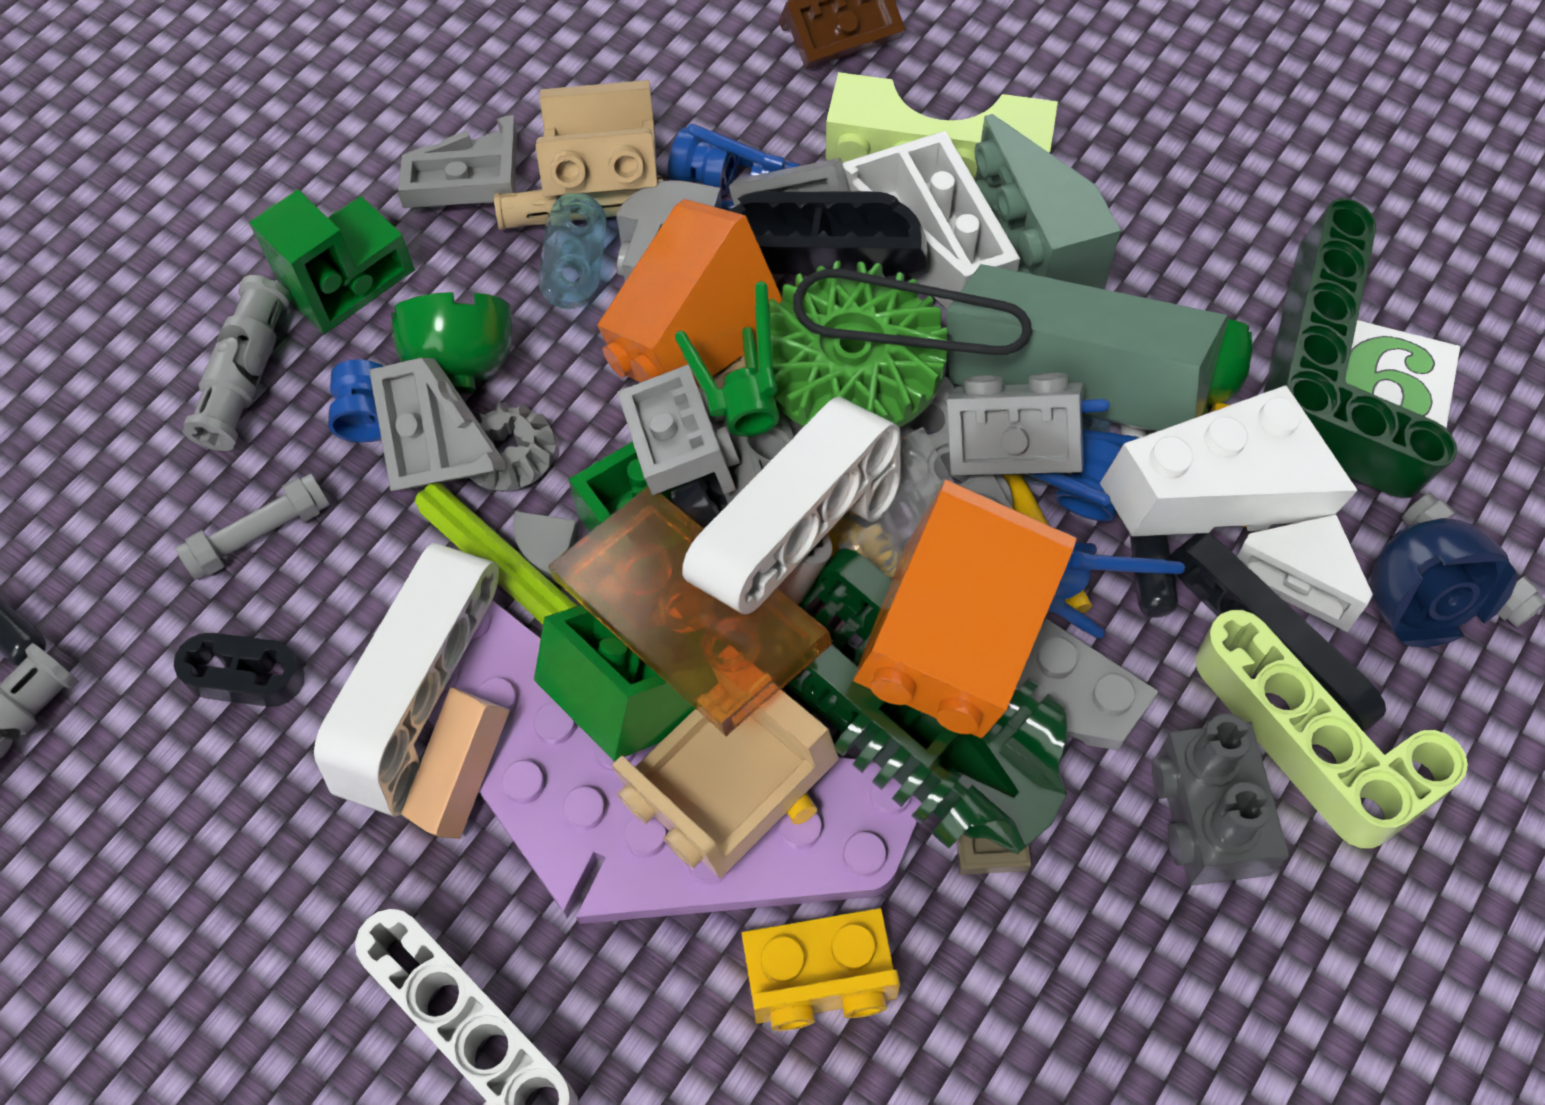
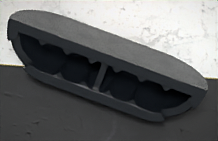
[729,191,928,276]

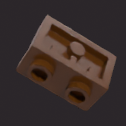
[779,0,906,69]

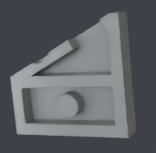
[398,115,517,208]
[369,358,506,491]

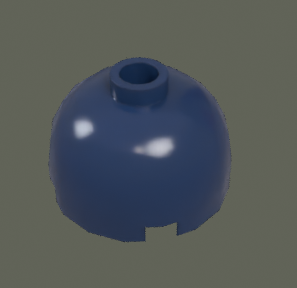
[1371,518,1518,648]

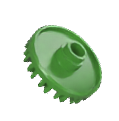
[769,261,948,428]

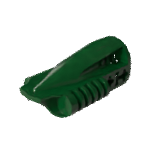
[743,548,1067,855]

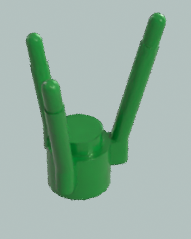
[675,281,780,437]

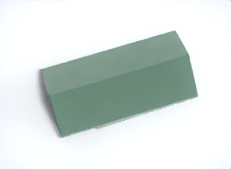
[946,264,1229,432]

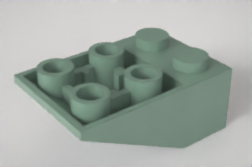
[975,114,1121,289]

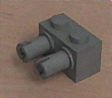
[1152,714,1289,886]

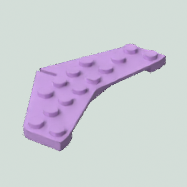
[428,600,922,924]

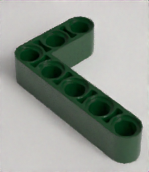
[1264,198,1457,498]

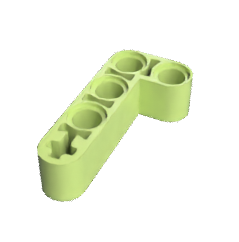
[1195,610,1468,848]

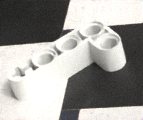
[682,397,901,615]
[314,543,499,817]
[355,909,579,1105]

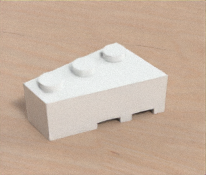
[842,131,1020,309]
[1100,385,1358,536]

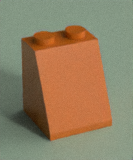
[597,199,782,387]
[853,479,1077,739]

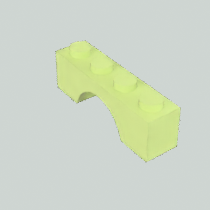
[826,72,1058,180]

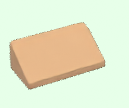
[401,687,510,839]

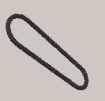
[793,268,1032,355]

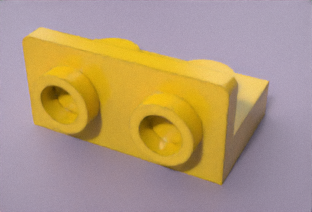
[741,908,900,1031]

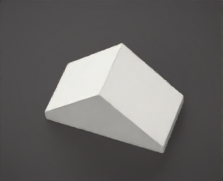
[1237,514,1373,632]

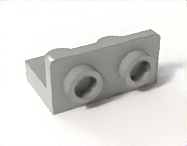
[617,365,740,495]
[947,373,1084,475]

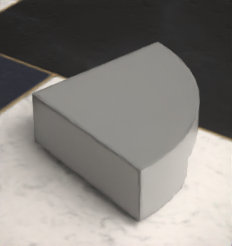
[513,511,579,585]

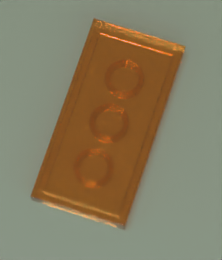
[548,487,832,736]

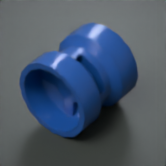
[668,127,740,196]
[328,359,383,443]
[1054,438,1121,522]

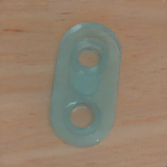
[538,193,606,309]

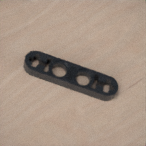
[1171,533,1386,733]

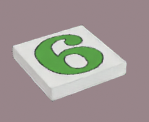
[1345,320,1460,428]

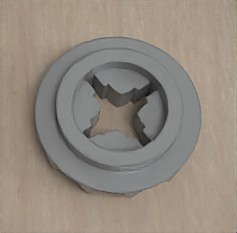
[469,401,556,491]

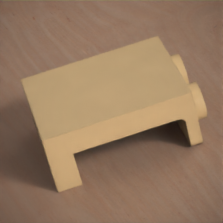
[536,80,658,196]
[611,648,839,879]

